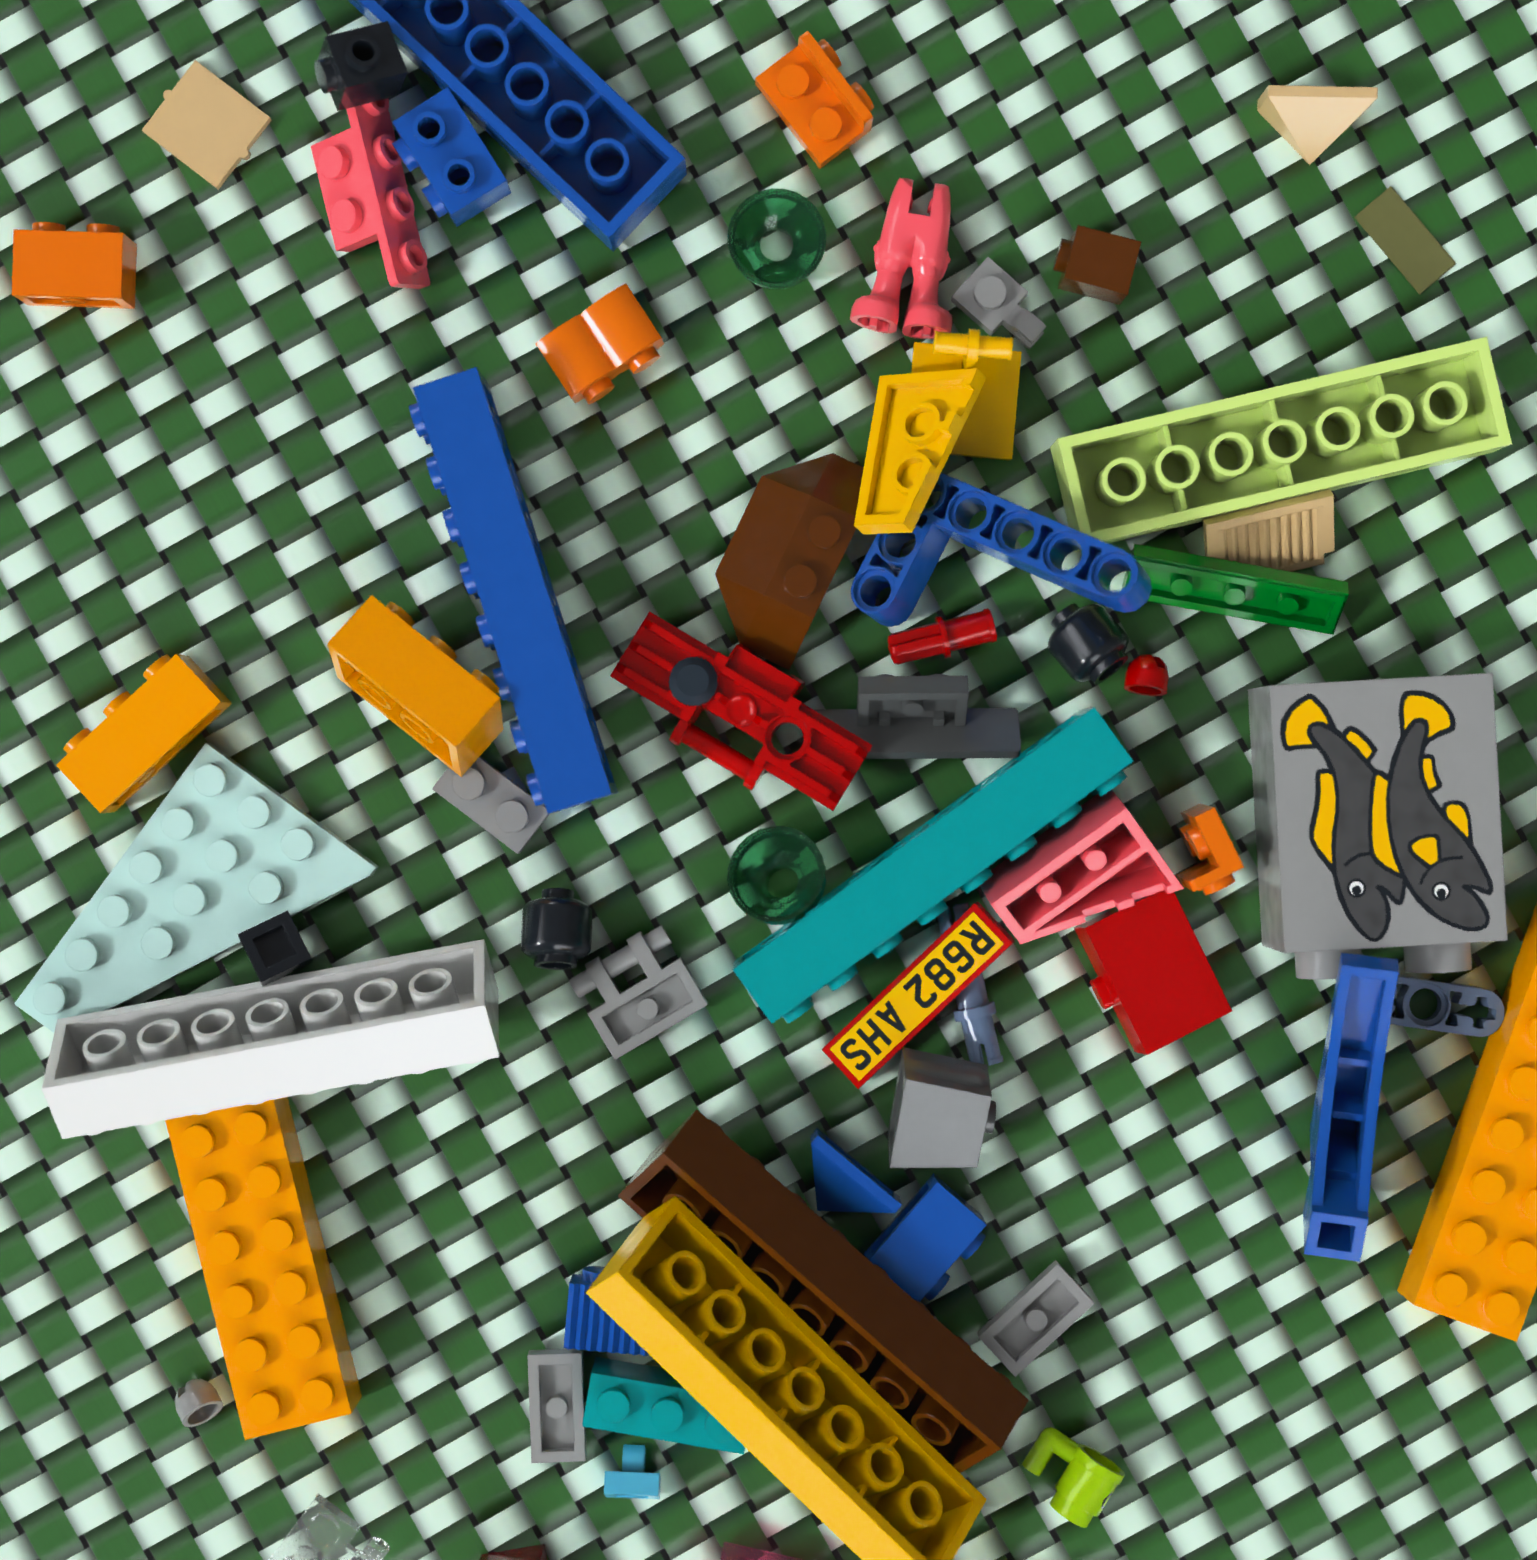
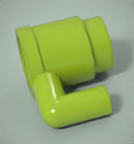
[1022,1427,1125,1528]

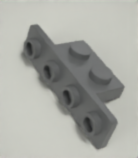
[803,674,1021,759]

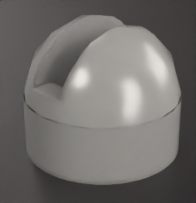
[175,1379,223,1427]

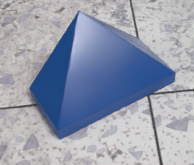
[810,1128,902,1213]

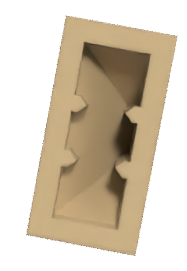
[1257,85,1378,165]

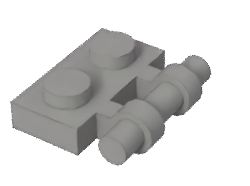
[569,925,708,1060]

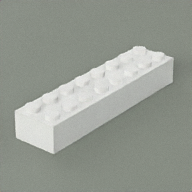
[42,939,499,1139]

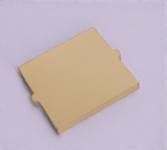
[142,60,272,190]

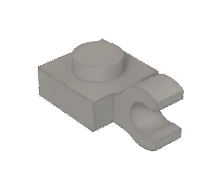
[951,257,1046,350]

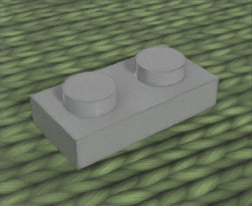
[432,756,550,854]
[977,1260,1095,1377]
[527,1349,587,1463]

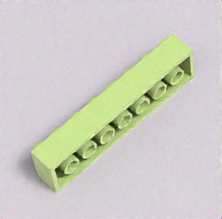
[1050,337,1512,552]

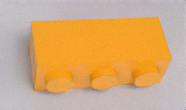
[56,654,232,813]

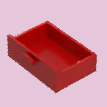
[1074,890,1232,1055]

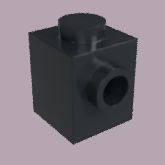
[314,21,408,111]

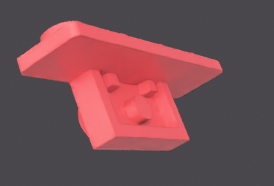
[311,98,430,289]

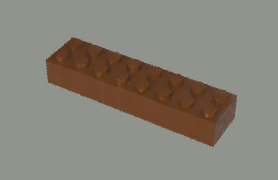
[618,1109,1029,1473]

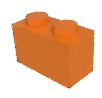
[12,222,137,309]

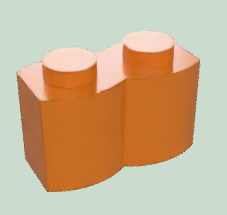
[536,284,664,404]

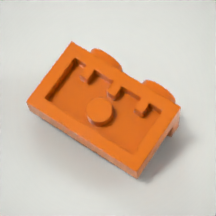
[755,30,874,169]
[1176,804,1244,895]

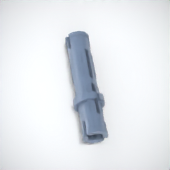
[937,902,1004,1066]

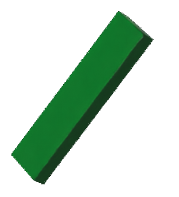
[1122,544,1349,635]

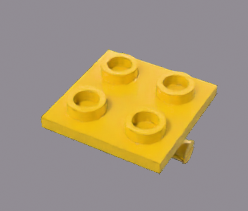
[911,329,1022,460]

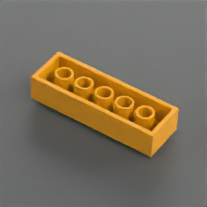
[165,1097,362,1440]

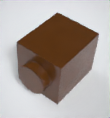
[1053,225,1141,305]

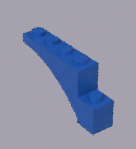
[1303,953,1399,1262]

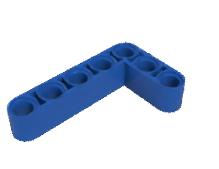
[851,473,1152,627]

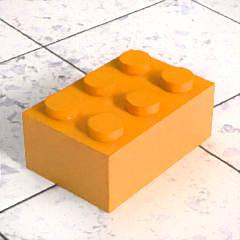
[327,595,504,777]

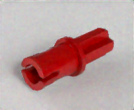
[887,608,997,665]

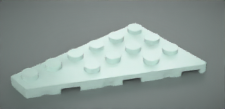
[14,743,379,1033]

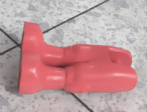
[850,178,953,339]

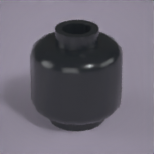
[1048,603,1129,685]
[521,888,592,970]

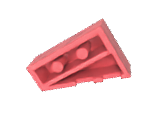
[980,790,1184,944]

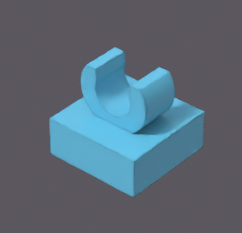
[604,1444,661,1500]

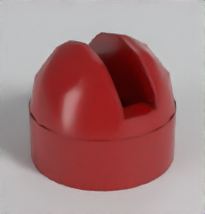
[1124,654,1169,696]

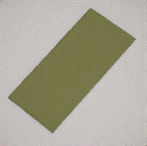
[1354,186,1456,295]

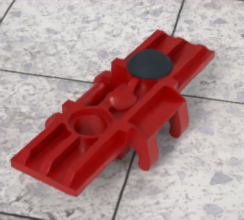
[610,611,873,811]

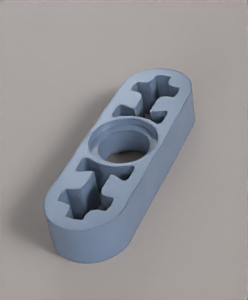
[1390,975,1505,1037]

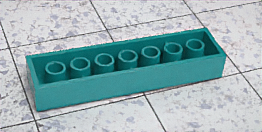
[733,707,1133,1024]

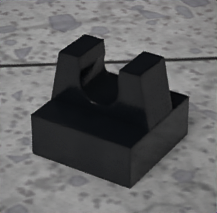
[238,911,312,987]

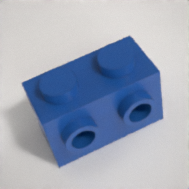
[392,87,511,227]

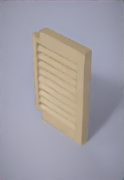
[1203,489,1335,572]

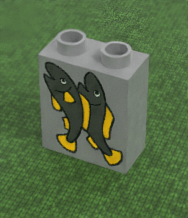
[1248,673,1508,979]

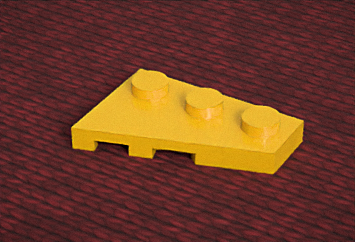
[854,368,987,534]

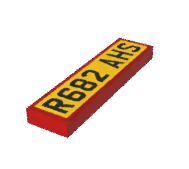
[821,901,1015,1089]

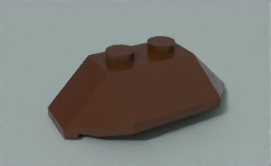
[715,453,864,670]

